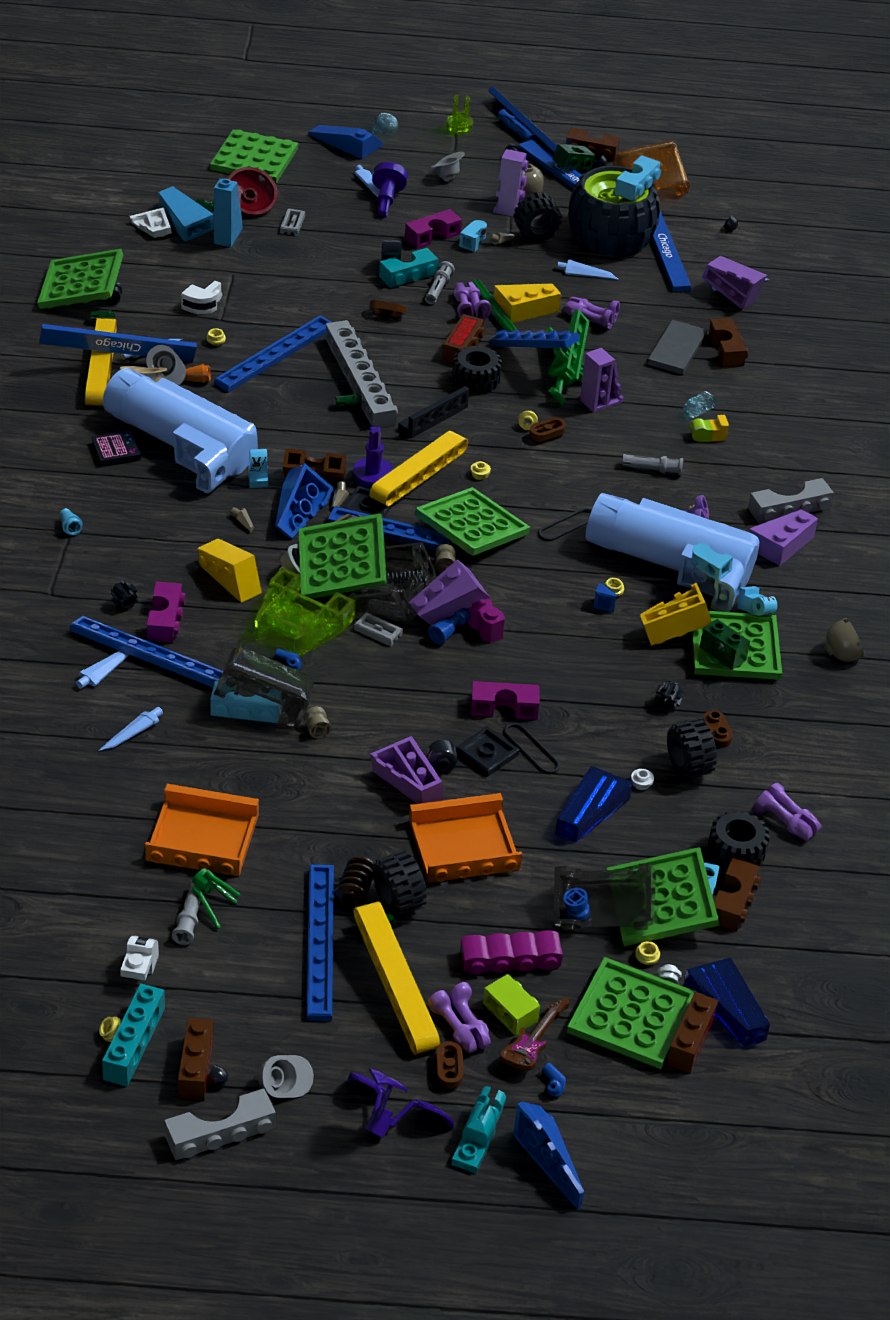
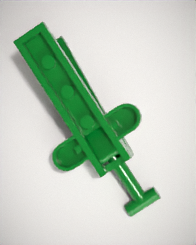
[545,309,590,405]

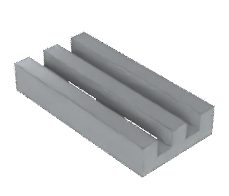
[280,209,305,236]
[354,613,403,646]

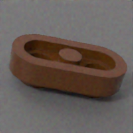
[369,300,407,318]
[529,418,566,442]
[703,710,733,748]
[436,1041,463,1089]

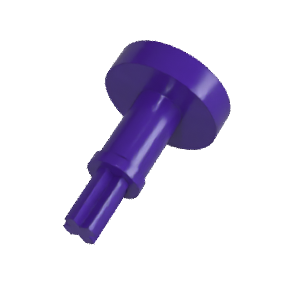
[372,162,408,217]
[353,426,393,489]

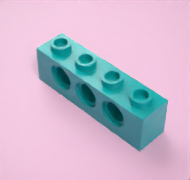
[102,983,165,1087]

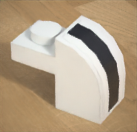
[181,281,222,314]
[121,936,159,980]

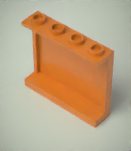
[145,784,259,877]
[409,793,522,883]

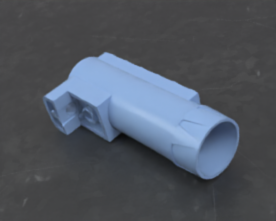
[103,368,258,493]
[586,493,760,612]

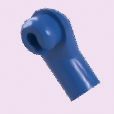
[275,649,302,671]
[542,1063,566,1097]

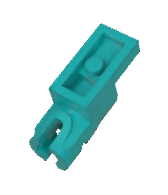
[451,1086,506,1174]

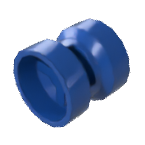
[563,888,590,922]

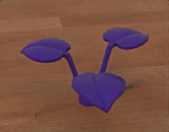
[347,1068,454,1138]

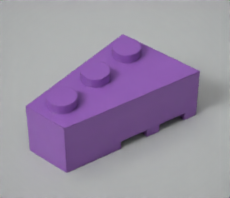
[493,149,528,217]
[702,256,767,310]
[580,348,624,413]
[749,509,818,566]
[409,559,490,626]
[370,736,445,804]

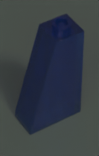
[555,766,633,843]
[683,958,770,1046]

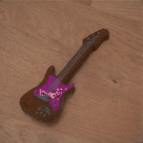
[500,998,570,1074]

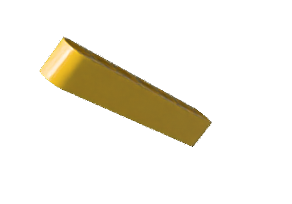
[85,318,117,406]
[369,431,468,506]
[354,901,440,1055]

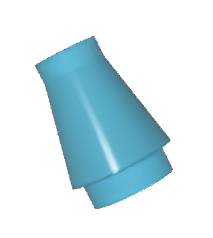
[59,509,83,535]

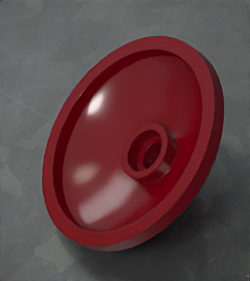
[227,167,278,216]

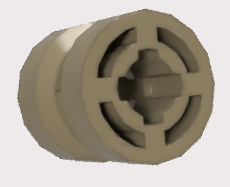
[435,544,456,573]
[304,706,331,738]

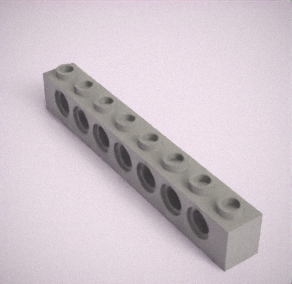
[325,320,398,428]

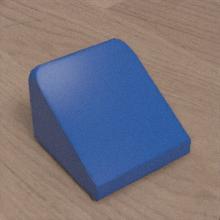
[593,583,617,612]

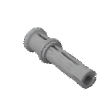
[425,261,455,304]
[622,454,684,476]
[172,881,203,945]

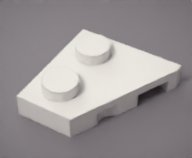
[130,208,172,238]

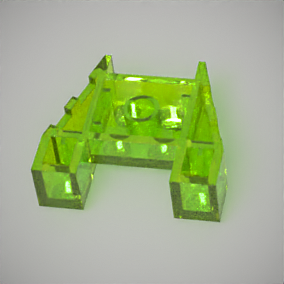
[255,567,355,657]

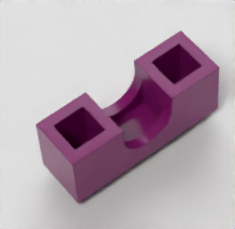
[405,209,462,249]
[147,582,186,643]
[471,681,540,720]

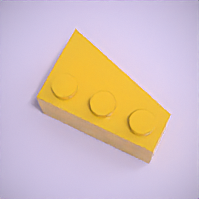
[494,284,561,323]
[197,539,262,603]
[640,583,712,646]

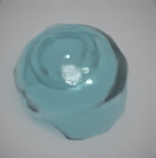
[371,112,399,136]

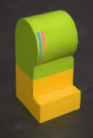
[689,415,729,442]

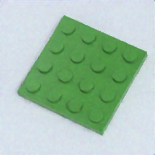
[210,129,298,183]
[37,249,123,309]
[414,487,531,556]
[299,513,387,600]
[691,611,782,680]
[607,847,720,947]
[567,957,696,1069]

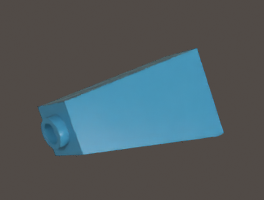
[214,179,243,247]
[159,186,214,242]

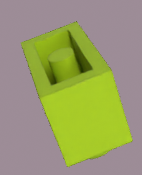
[483,974,540,1036]

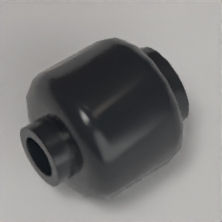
[427,739,458,773]

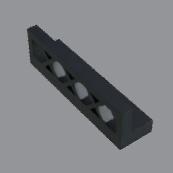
[398,386,469,438]

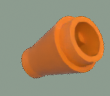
[184,364,211,383]

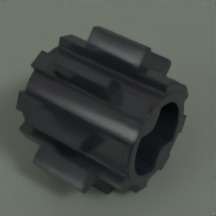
[110,581,138,610]
[655,681,683,710]

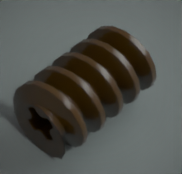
[335,857,374,911]

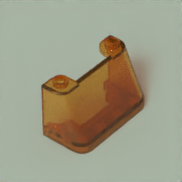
[612,141,690,195]

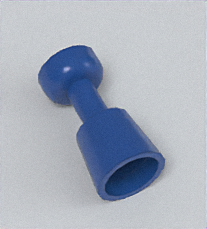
[428,608,470,645]

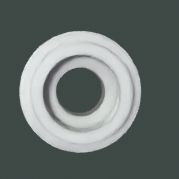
[631,769,654,790]
[657,964,682,984]

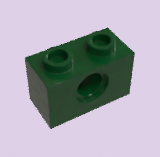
[552,144,596,171]
[700,619,750,670]

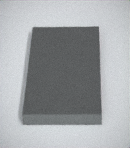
[647,320,707,375]

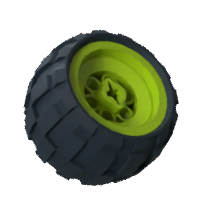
[568,166,660,256]

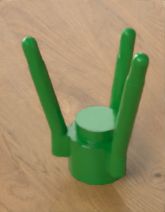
[192,868,240,929]

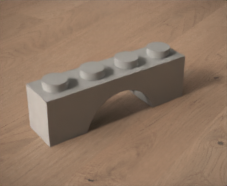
[748,478,834,523]
[164,1089,276,1160]

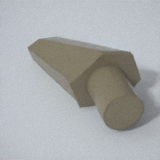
[487,232,514,245]
[331,481,349,509]
[230,507,254,533]

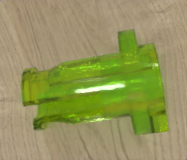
[446,95,474,133]

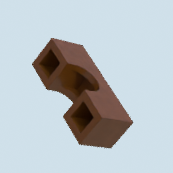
[566,127,621,162]
[708,318,748,367]
[283,448,347,483]
[714,858,762,932]

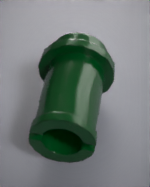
[196,198,214,214]
[91,310,115,323]
[335,392,361,409]

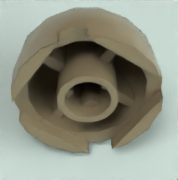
[523,164,544,197]
[824,618,864,662]

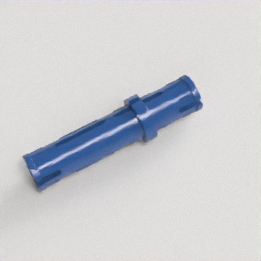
[497,109,536,141]

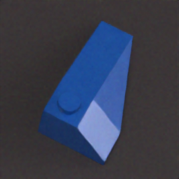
[308,125,383,159]
[275,463,333,539]
[513,1102,584,1210]

